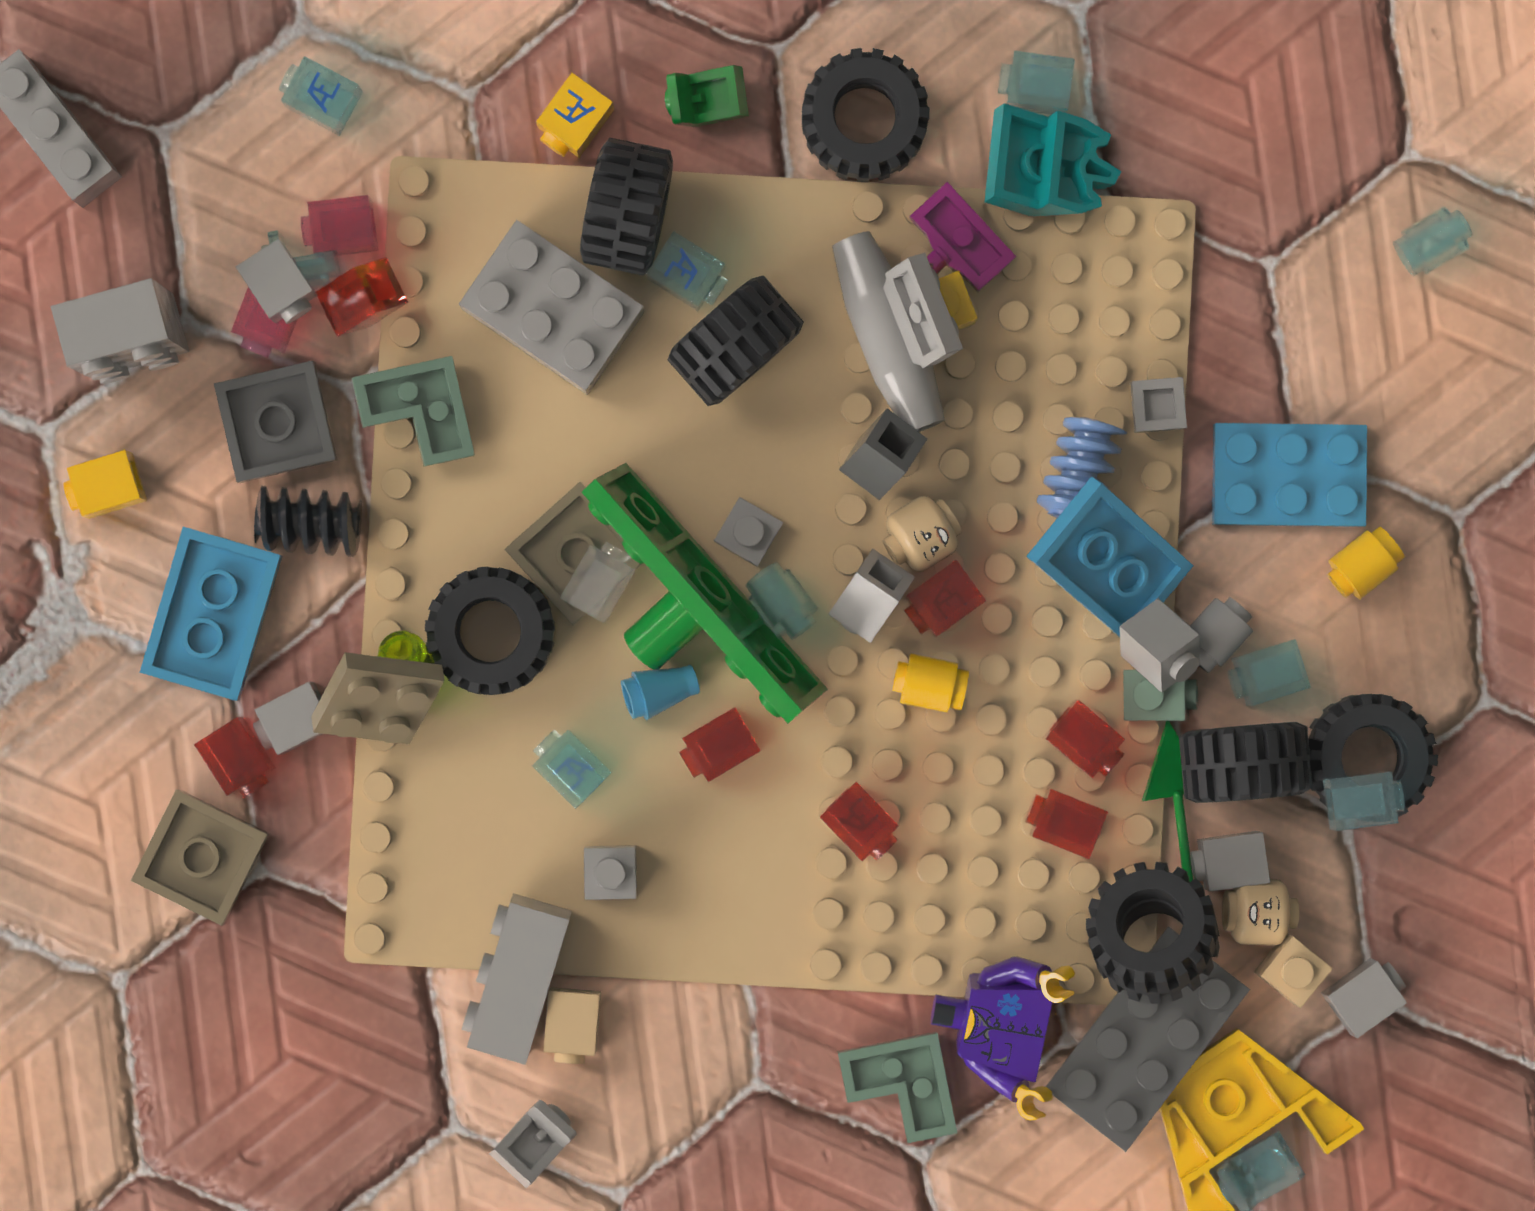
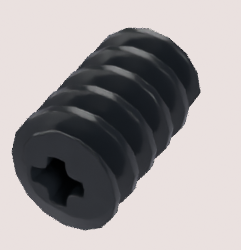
[254,486,362,557]

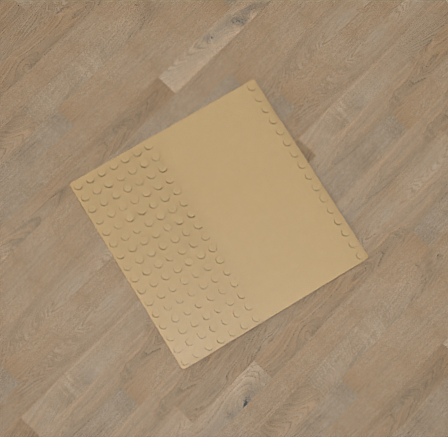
[344,156,1196,1005]

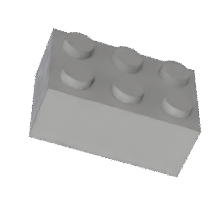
[459,219,644,395]
[50,278,189,384]

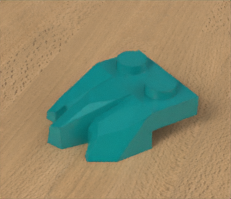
[984,103,1122,216]

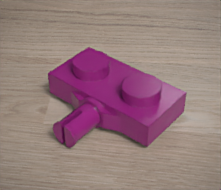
[909,182,1016,293]

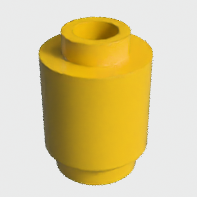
[1327,526,1405,600]
[892,653,969,713]

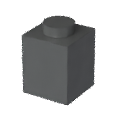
[839,409,927,500]

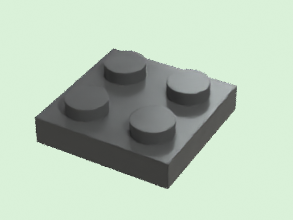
[214,360,337,483]

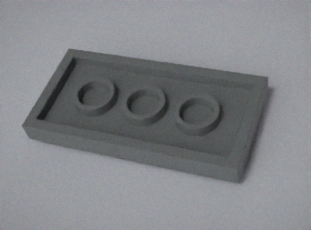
[1045,927,1250,1152]

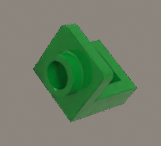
[665,65,749,127]

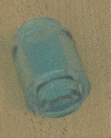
[1393,206,1473,277]
[745,562,818,640]

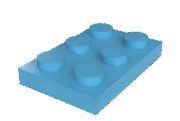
[1212,423,1367,527]
[1026,476,1194,637]
[139,526,282,701]

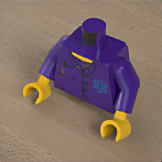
[931,956,1075,1121]

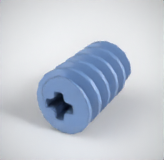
[1037,417,1127,518]

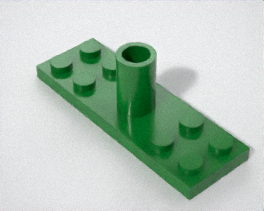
[581,463,828,724]

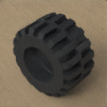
[802,48,930,182]
[580,137,673,276]
[667,275,804,406]
[425,567,555,695]
[1308,694,1438,822]
[1179,722,1313,803]
[1086,862,1220,1004]

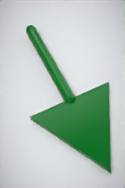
[1142,721,1193,882]

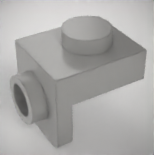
[489,1100,577,1188]

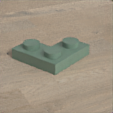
[351,356,475,467]
[837,1032,957,1143]

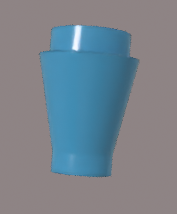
[621,664,700,720]

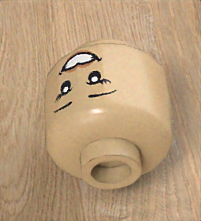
[882,496,962,572]
[1222,879,1299,946]

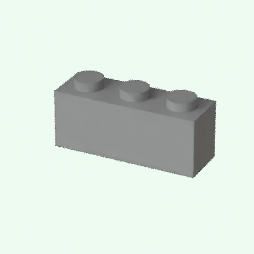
[0,49,122,208]
[462,893,572,1065]

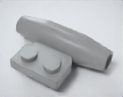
[832,231,963,432]

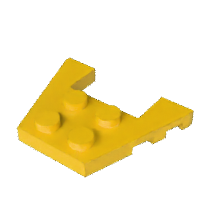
[1159,1028,1364,1211]

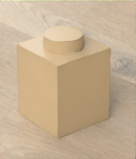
[1254,934,1333,1008]
[543,987,601,1064]

